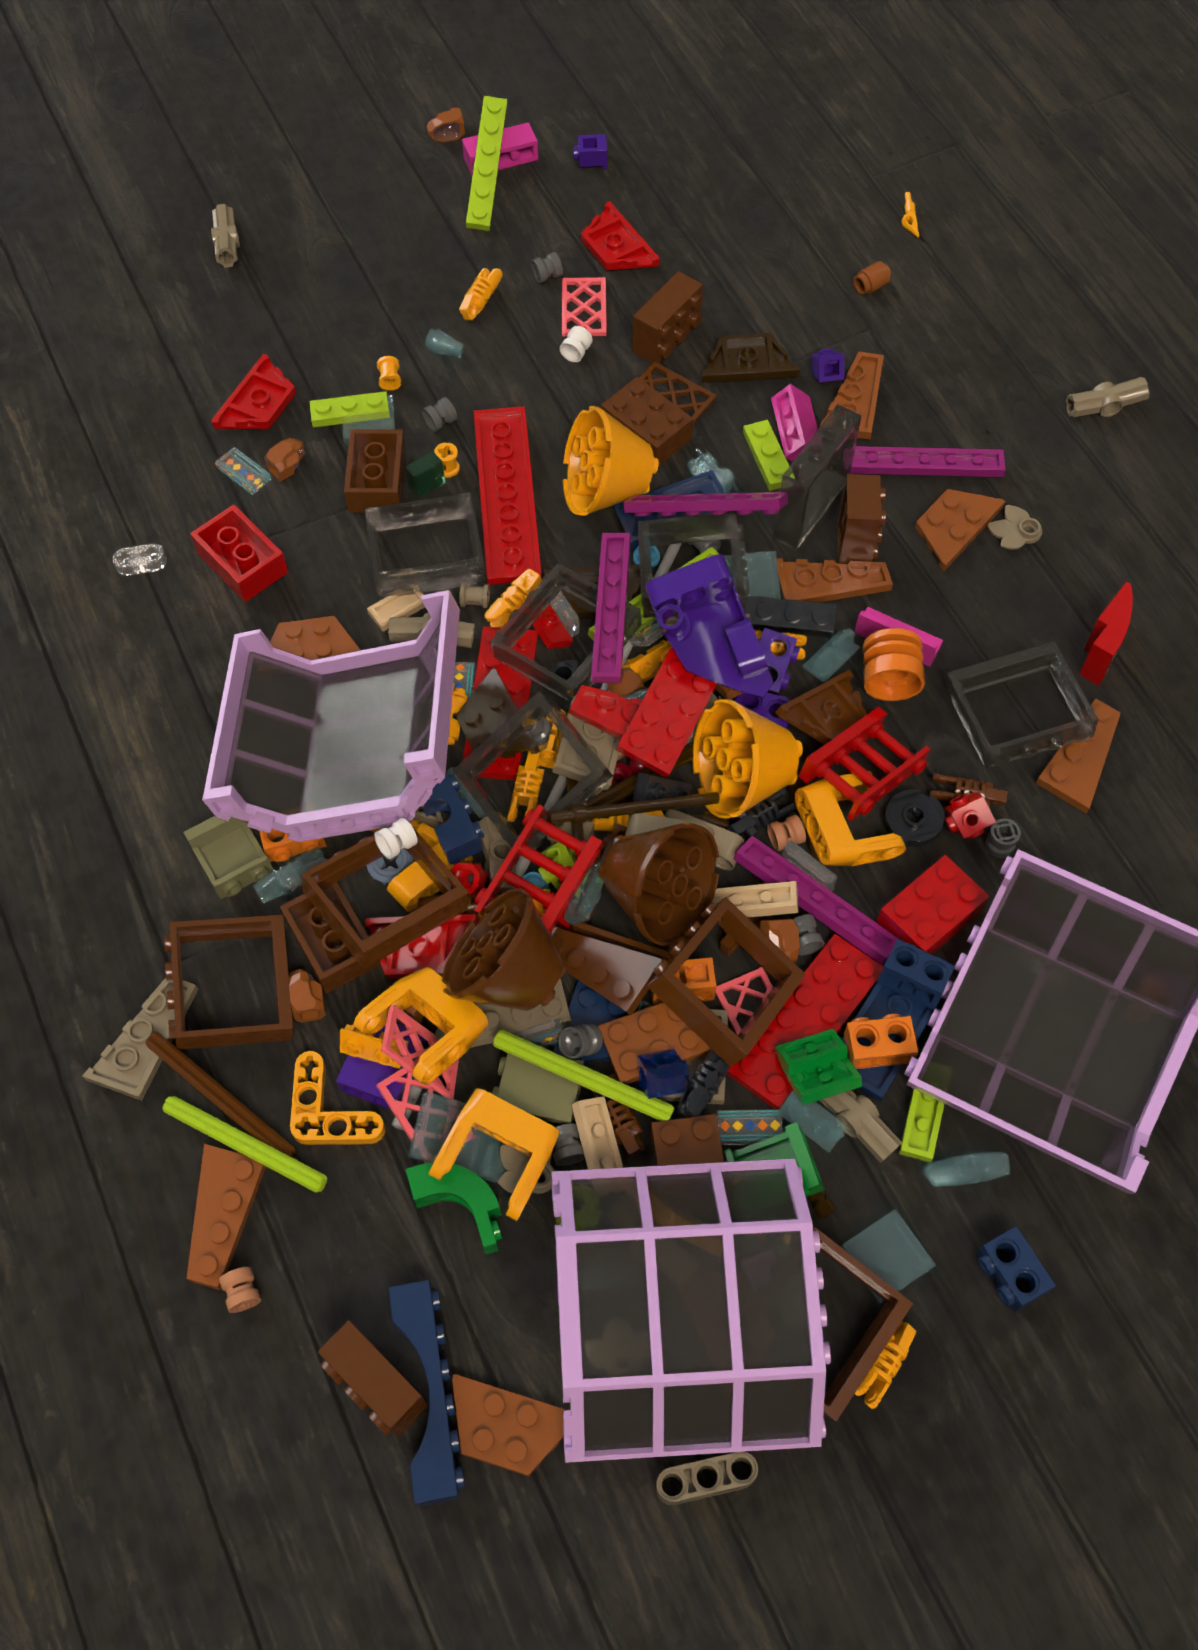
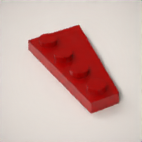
[568,685,642,739]

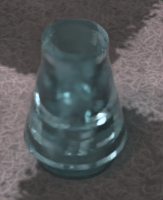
[425,328,464,358]

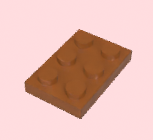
[598,1002,710,1085]

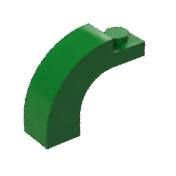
[406,1162,502,1255]

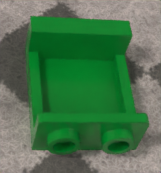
[724,1122,825,1218]

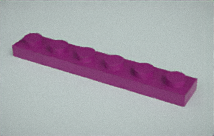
[845,446,1006,477]
[624,492,788,516]
[591,533,631,683]
[733,836,900,965]

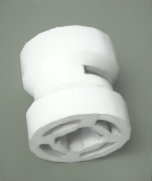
[560,326,593,362]
[375,818,418,859]

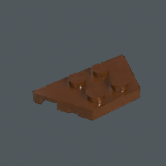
[775,670,867,745]

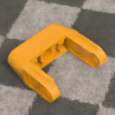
[795,771,906,867]
[354,967,489,1086]
[428,1088,560,1221]

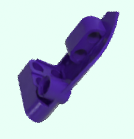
[645,554,773,698]

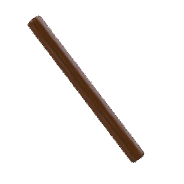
[145,1032,295,1157]

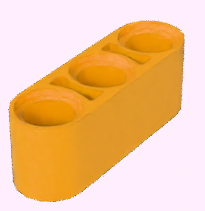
[387,843,473,912]

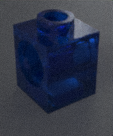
[637,1049,689,1099]

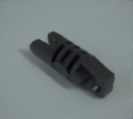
[726,788,797,837]
[676,1049,730,1118]

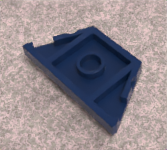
[553,980,634,1065]

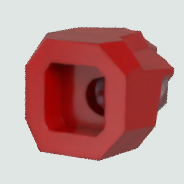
[451,861,489,895]

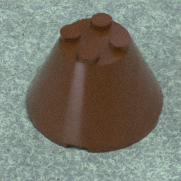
[598,823,719,946]
[442,888,567,1011]

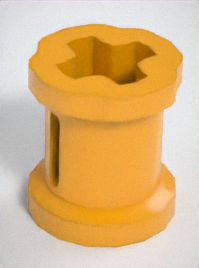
[377,356,401,391]
[434,443,460,478]

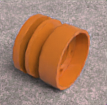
[863,628,925,701]

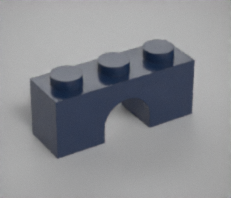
[421,772,484,865]

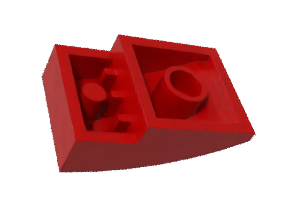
[1079,582,1133,686]

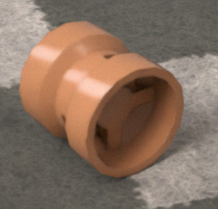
[767,815,806,852]
[219,1267,261,1313]

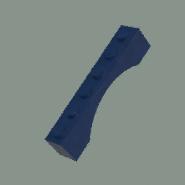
[389,1280,465,1507]

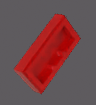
[522,600,573,649]

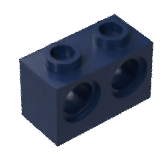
[877,939,955,1010]
[977,1226,1056,1312]

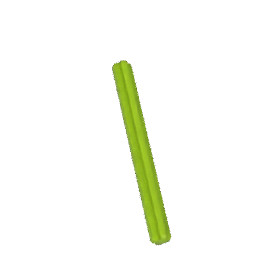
[493,1030,674,1121]
[162,1096,327,1192]

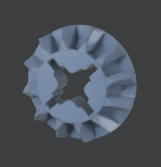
[366,848,414,885]

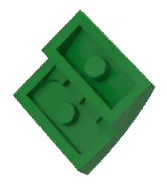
[775,1029,862,1105]

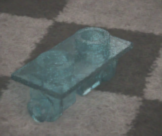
[687,448,738,493]
[803,628,860,683]
[777,1090,848,1153]
[472,1131,506,1182]

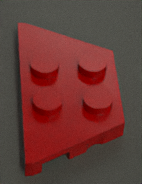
[581,201,660,270]
[211,354,296,429]
[365,914,480,979]

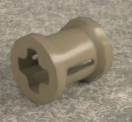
[460,582,490,608]

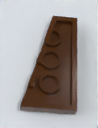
[550,927,663,1015]

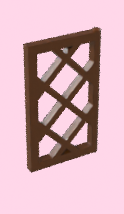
[639,362,717,425]

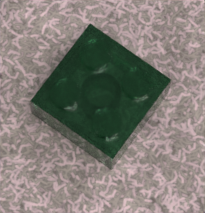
[406,451,445,498]

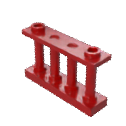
[798,706,931,821]
[474,804,604,935]

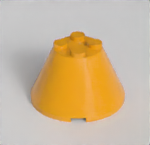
[563,406,659,516]
[692,699,803,819]

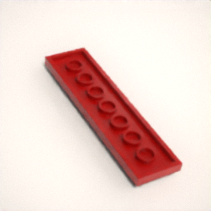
[474,406,542,585]

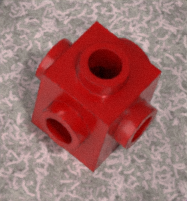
[944,792,996,839]

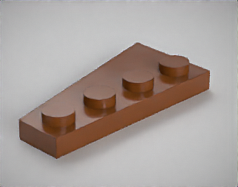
[819,352,884,440]
[772,558,893,603]
[1036,699,1121,814]
[186,1144,266,1290]

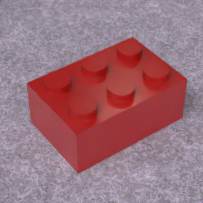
[190,504,288,602]
[876,855,990,955]

